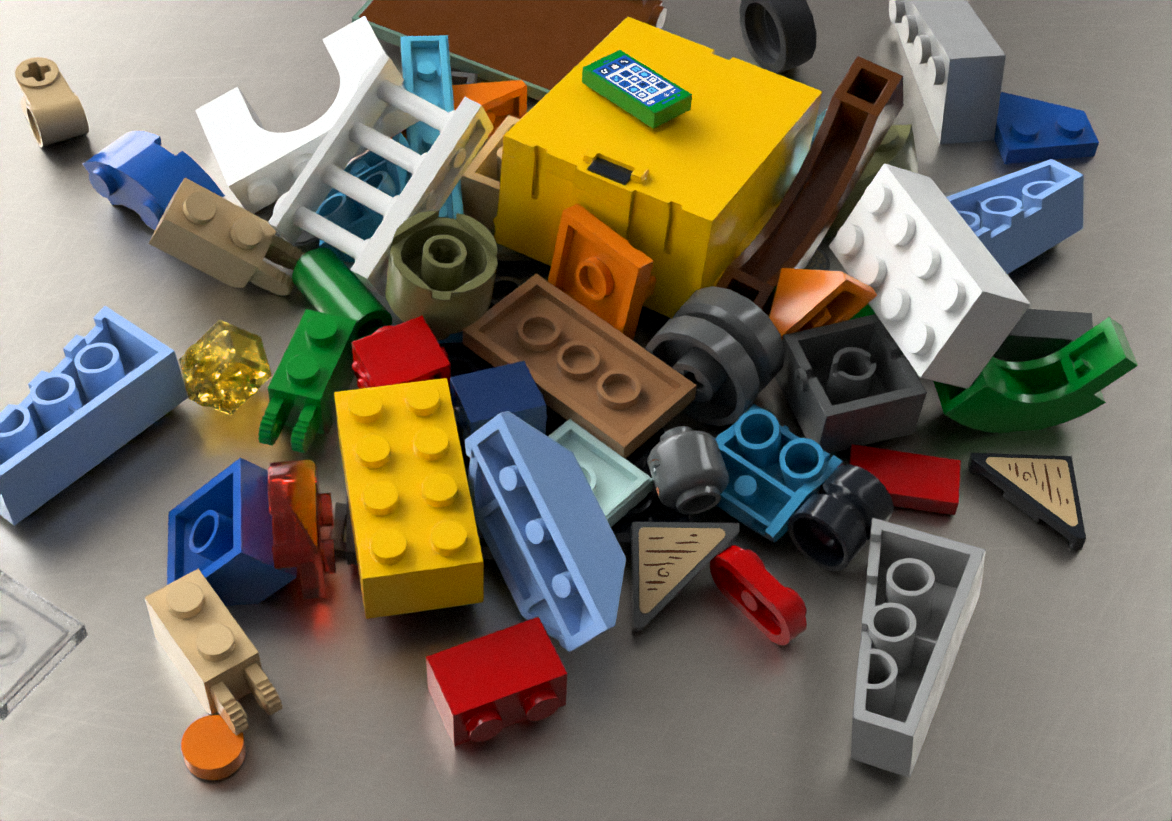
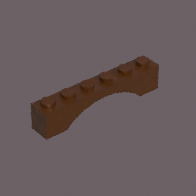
[715,56,904,317]

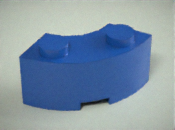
[83,130,225,230]

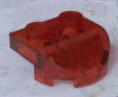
[268,459,337,599]

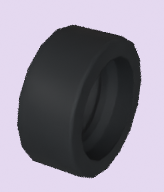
[739,0,817,74]

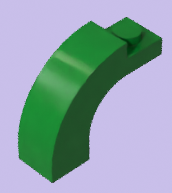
[933,317,1138,433]

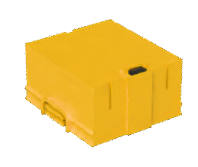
[493,17,822,318]

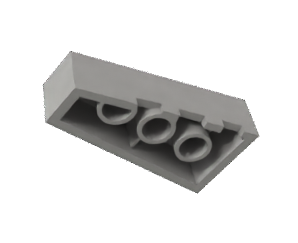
[889,0,1006,144]
[851,518,986,778]

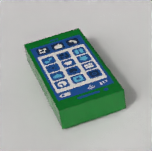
[582,50,692,129]

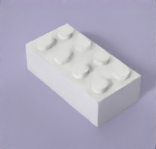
[829,163,1031,389]

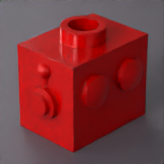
[352,315,451,391]

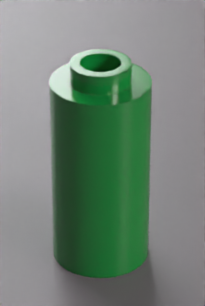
[292,247,392,339]

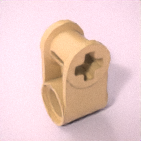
[15,57,89,147]

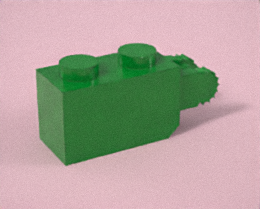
[258,309,359,454]

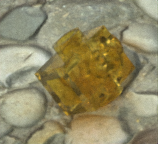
[179,320,272,415]

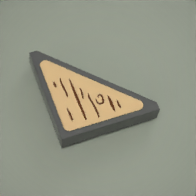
[631,522,739,632]

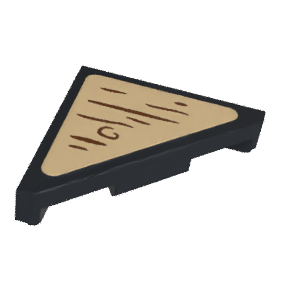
[968,452,1086,550]

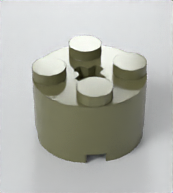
[385,211,498,340]

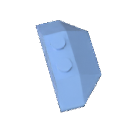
[465,411,626,652]

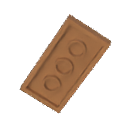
[463,273,697,459]

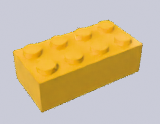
[334,378,484,619]

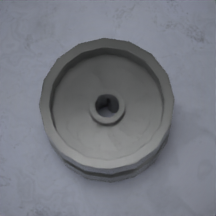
[646,286,785,426]

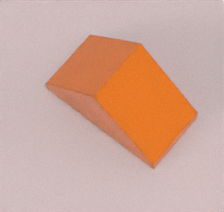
[769,268,877,339]

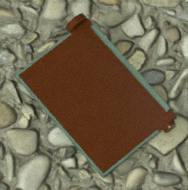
[352,0,667,101]

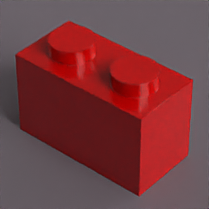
[426,617,568,747]

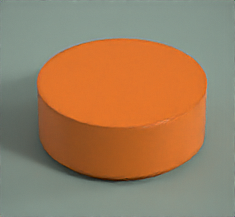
[181,715,246,780]

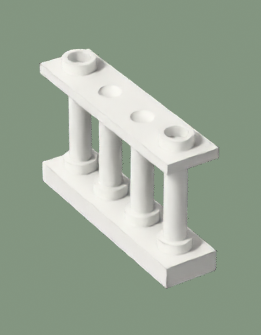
[268,53,494,297]

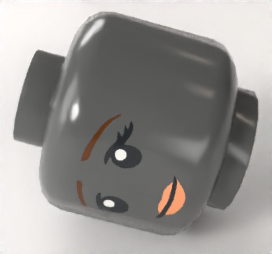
[647,426,729,515]

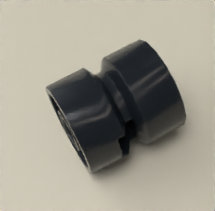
[788,464,894,571]

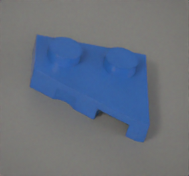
[994,92,1099,164]

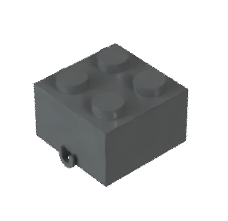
[775,314,927,454]

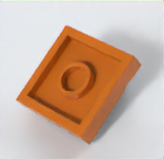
[548,204,657,340]

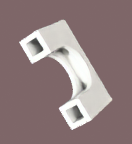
[195,16,420,214]

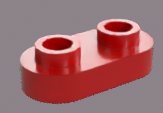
[709,545,807,646]

